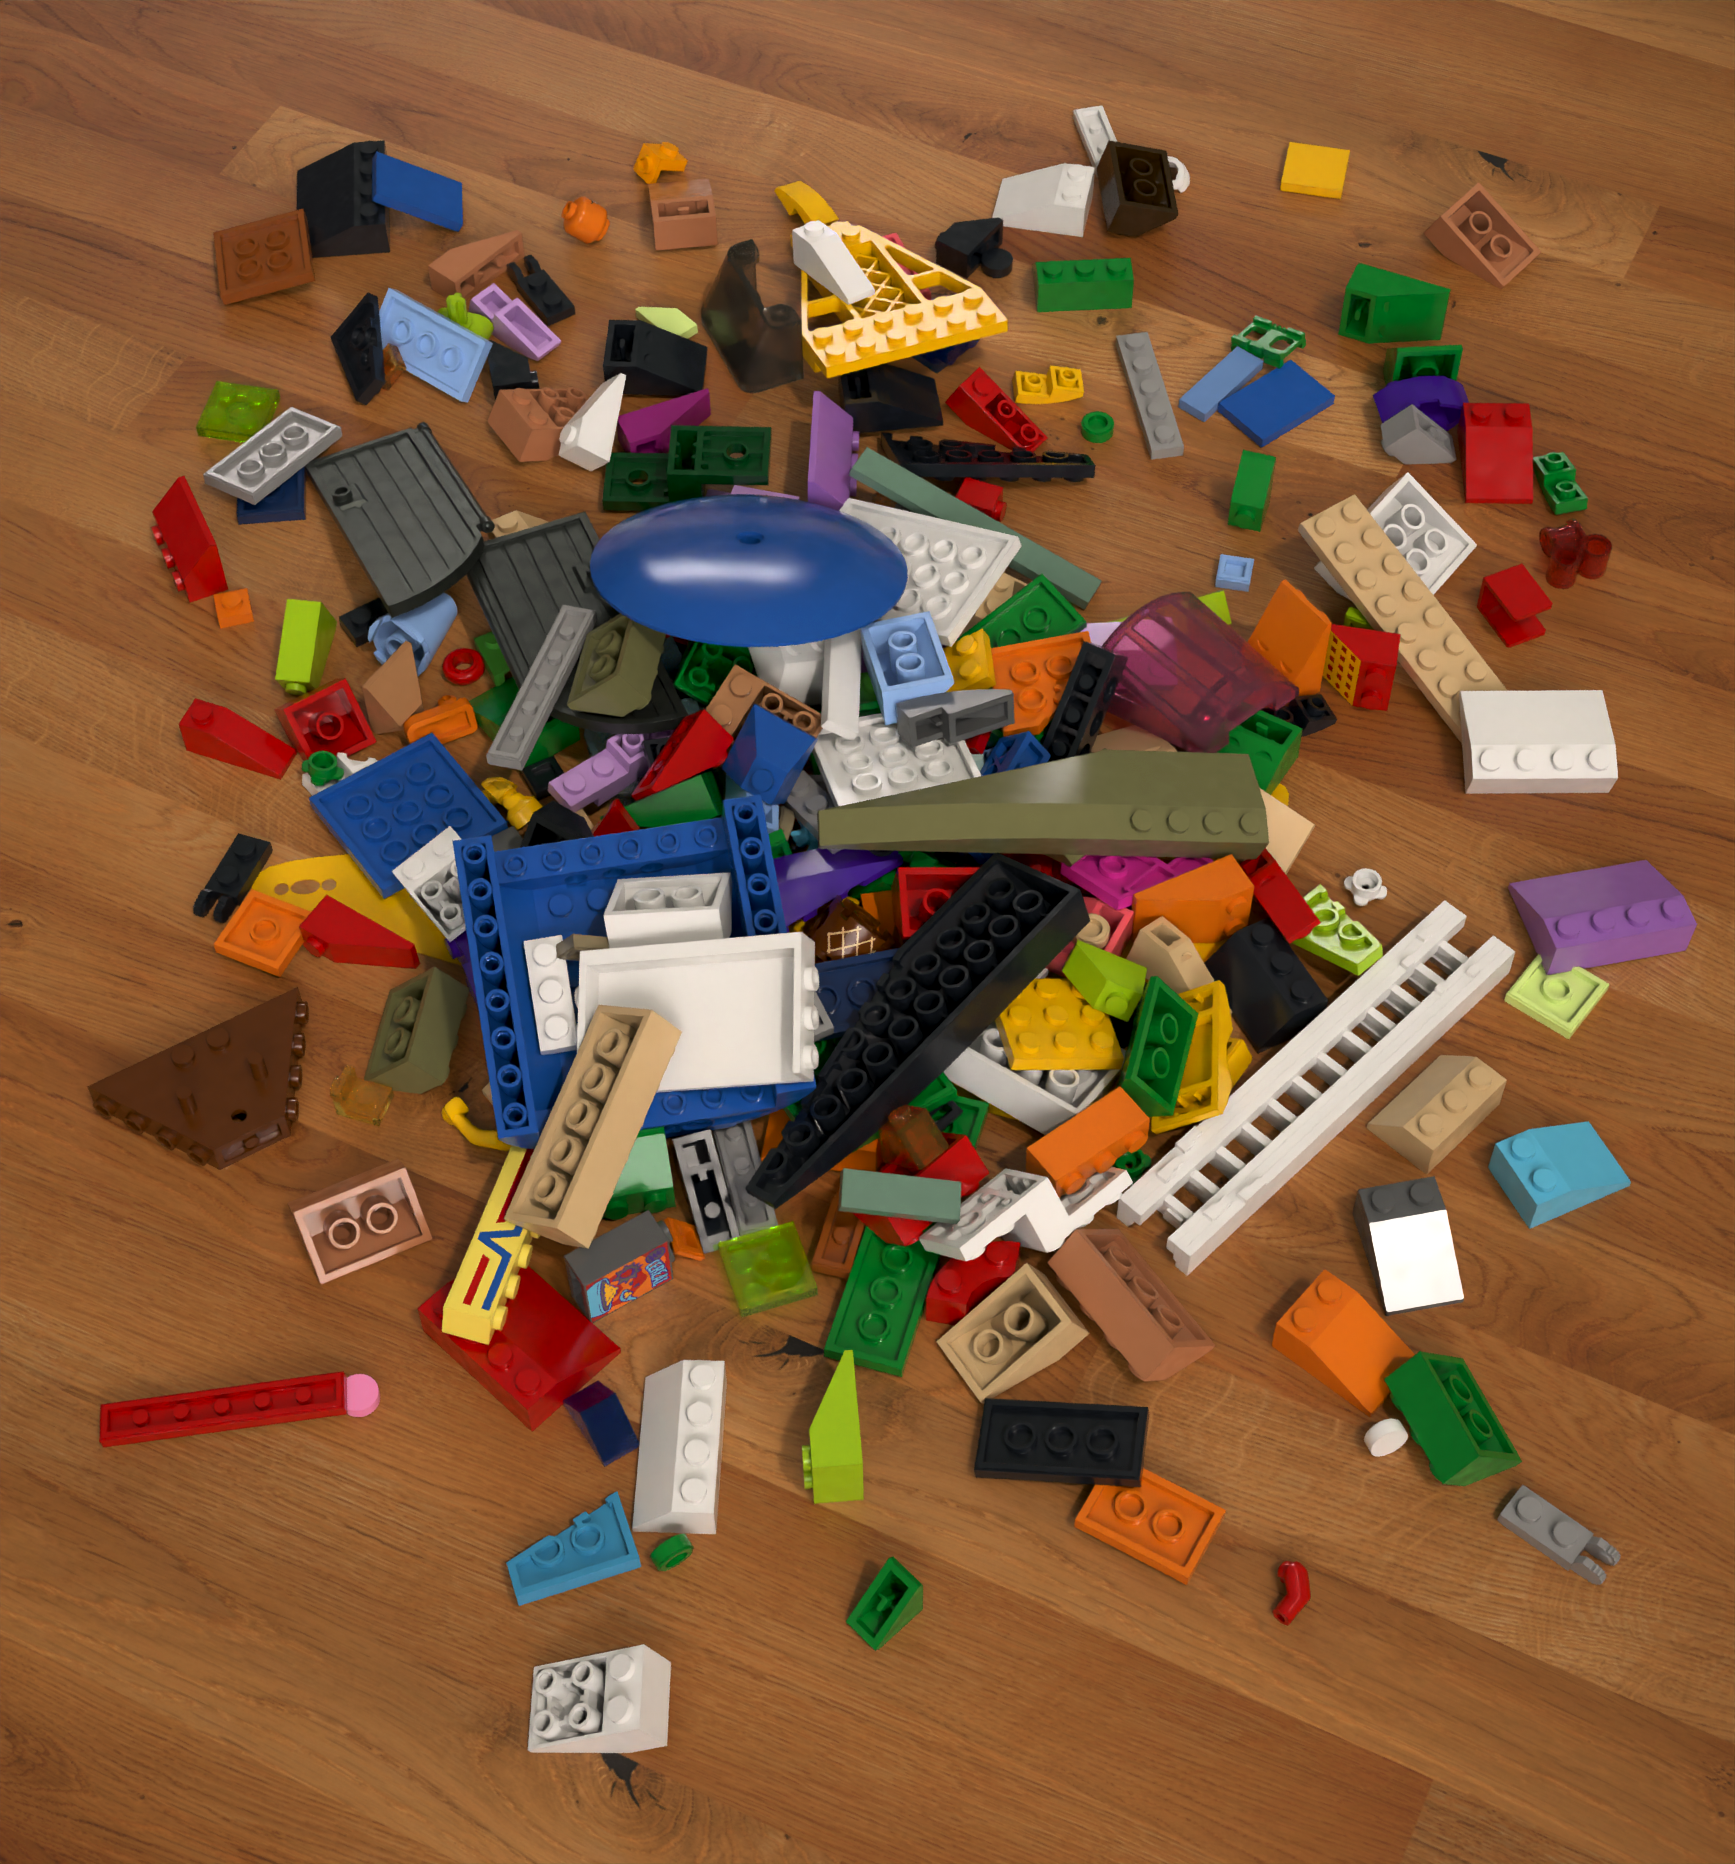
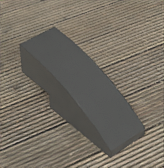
[896,689,1015,748]

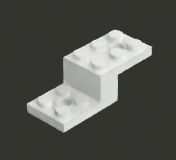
[919,1167,1133,1262]

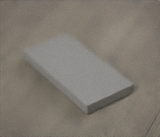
[203,407,342,505]

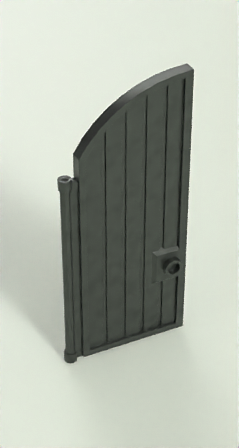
[305,422,495,618]
[466,512,688,734]

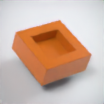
[213,588,254,629]

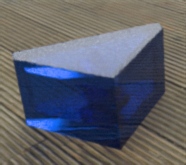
[563,1381,640,1467]

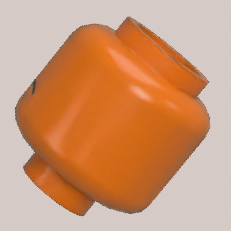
[561,196,610,244]

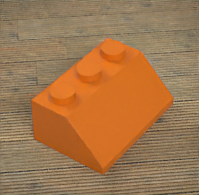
[1026,1086,1150,1197]

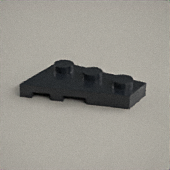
[330,292,386,405]

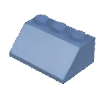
[860,611,954,725]

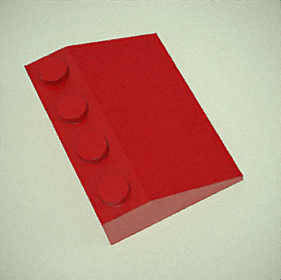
[417,1266,621,1432]

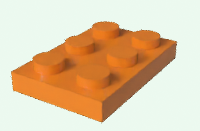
[1074,1468,1226,1585]

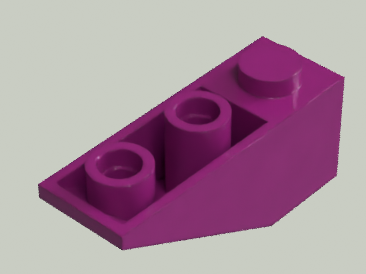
[617,388,711,453]

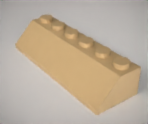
[504,1005,682,1249]

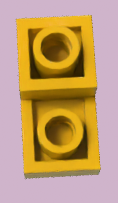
[774,181,839,226]
[1012,365,1084,404]

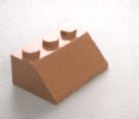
[287,1159,432,1284]

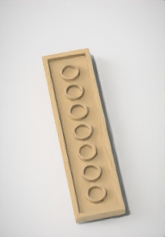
[1298,494,1508,743]

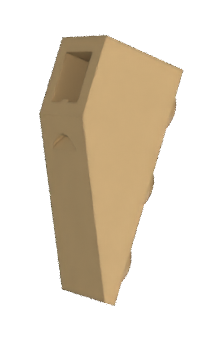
[1126,916,1233,1015]

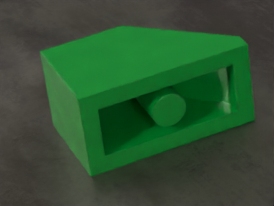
[1228,450,1276,532]

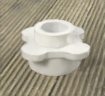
[1344,868,1387,906]

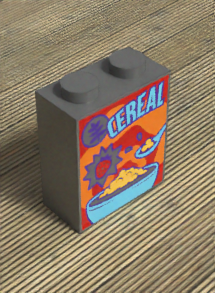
[564,1210,675,1323]

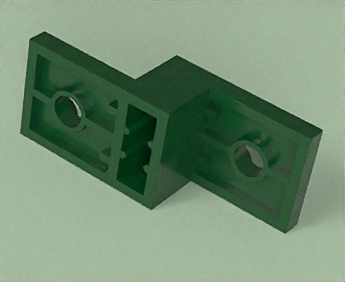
[602,425,772,511]

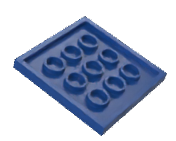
[309,733,508,899]

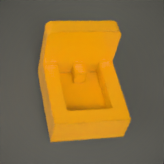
[633,142,688,184]

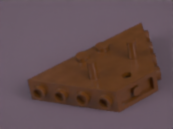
[87,987,309,1170]

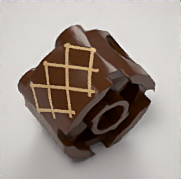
[808,895,895,962]

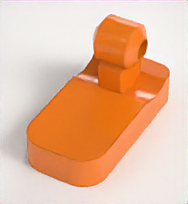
[403,695,478,744]

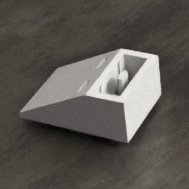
[392,826,466,942]
[528,1644,671,1753]

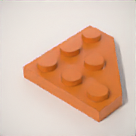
[991,631,1091,737]

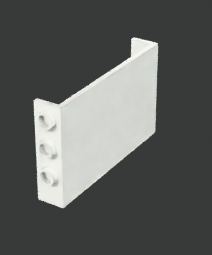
[573,932,819,1093]

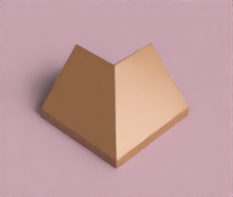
[362,641,424,734]

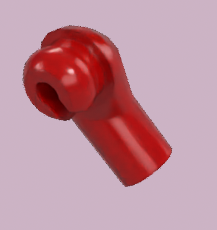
[1272,1561,1311,1626]

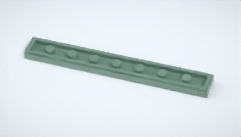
[849,447,1102,610]

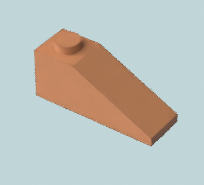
[428,230,525,300]

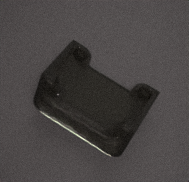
[701,239,804,393]

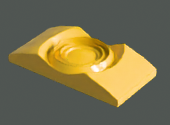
[1151,980,1233,1135]

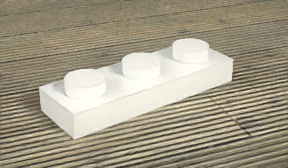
[523,935,577,1055]

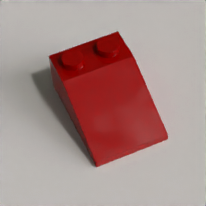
[1457,403,1533,504]

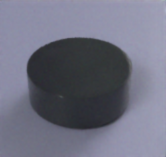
[981,248,1013,278]

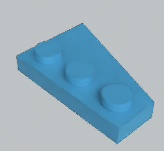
[506,1491,641,1606]

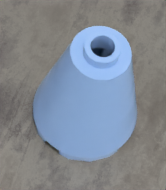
[368,593,458,676]

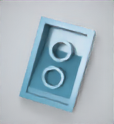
[1488,1121,1631,1229]

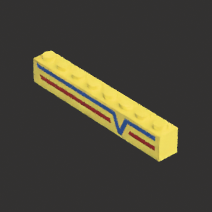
[442,1146,540,1345]

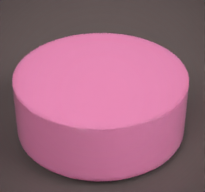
[347,1374,380,1417]

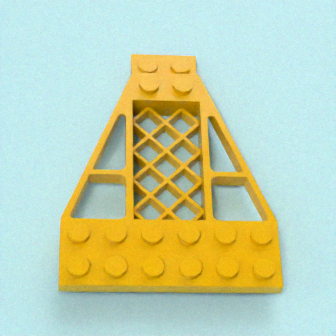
[790,221,1008,379]

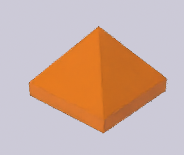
[664,1217,705,1261]

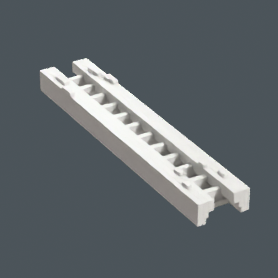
[1116,900,1515,1276]

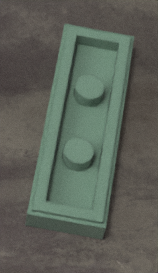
[838,1168,962,1224]

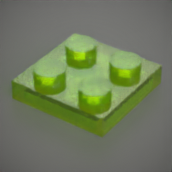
[196,381,281,443]
[718,1221,818,1318]

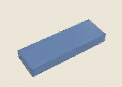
[1178,346,1263,422]

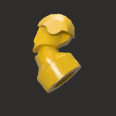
[481,777,543,830]

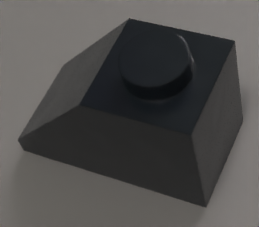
[935,217,1003,279]
[487,340,539,400]

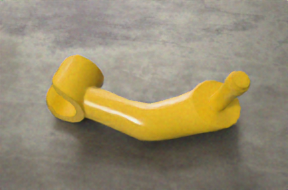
[441,1097,512,1151]

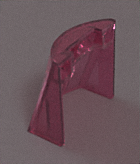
[1102,592,1299,753]

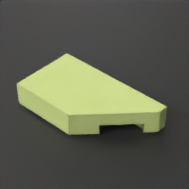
[635,307,698,339]

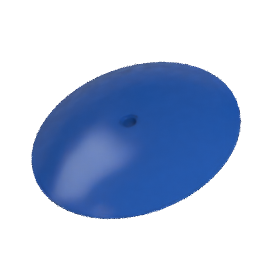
[590,494,908,647]

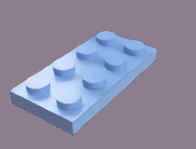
[379,288,493,403]

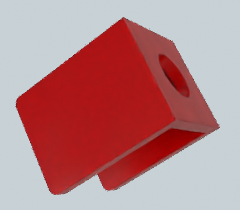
[1477,563,1553,648]

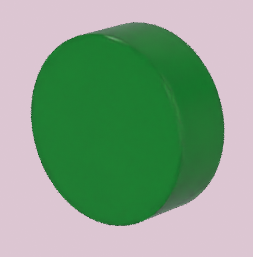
[1081,411,1114,443]
[650,1533,694,1571]

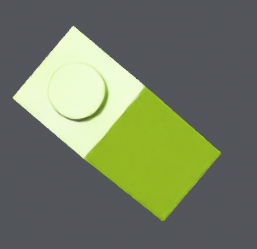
[1062,939,1147,1022]

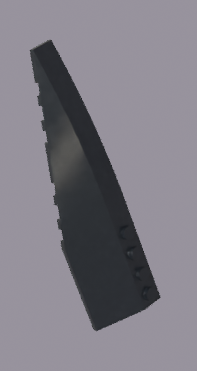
[745,853,1090,1209]

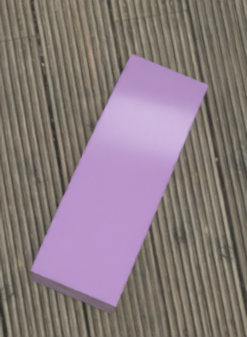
[468,283,561,361]

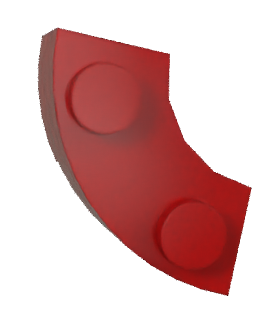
[926,1241,1021,1326]

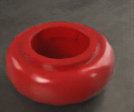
[442,648,485,685]

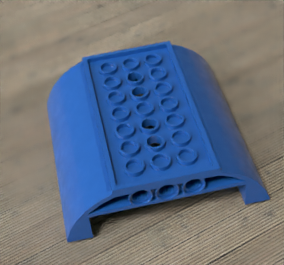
[453,794,816,1149]

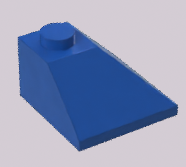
[722,704,818,806]

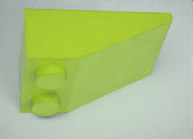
[802,1350,864,1504]

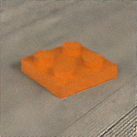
[214,889,311,977]

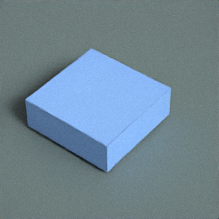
[1215,554,1254,592]

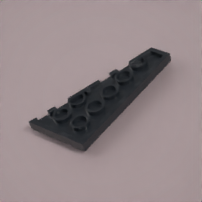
[880,432,1096,482]

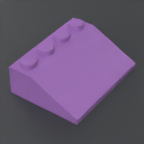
[1508,860,1697,975]

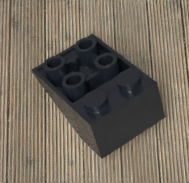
[603,320,708,396]
[838,363,943,434]

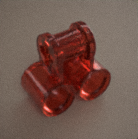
[1539,519,1612,589]

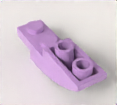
[548,729,676,812]

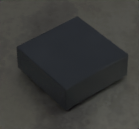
[521,755,564,801]

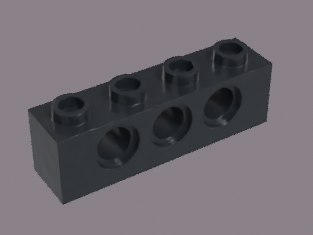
[1042,641,1129,762]

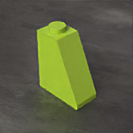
[275,599,337,695]

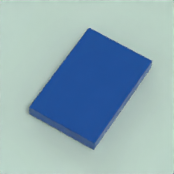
[372,151,463,232]
[1218,360,1335,448]

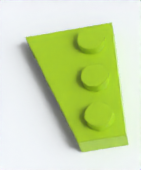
[1279,884,1383,976]

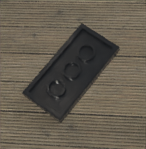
[974,1398,1149,1487]

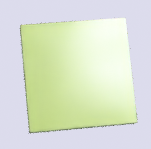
[1504,954,1610,1039]

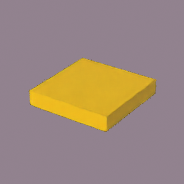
[1280,142,1350,199]

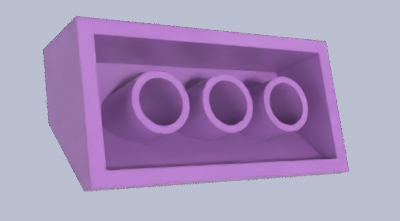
[808,391,859,510]

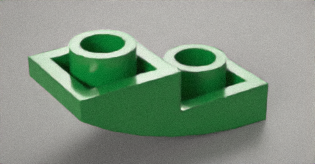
[1533,452,1588,515]

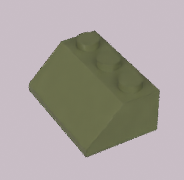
[567,613,666,717]
[362,967,470,1094]

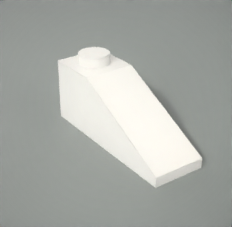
[792,220,875,305]
[559,373,626,471]

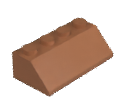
[1047,1229,1216,1382]

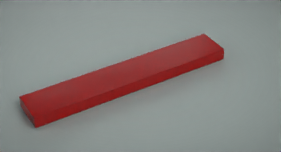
[99,1371,348,1448]

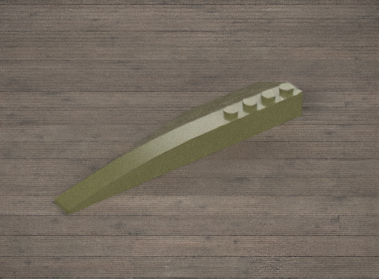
[817,750,1269,859]

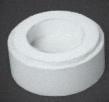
[1364,1419,1408,1457]

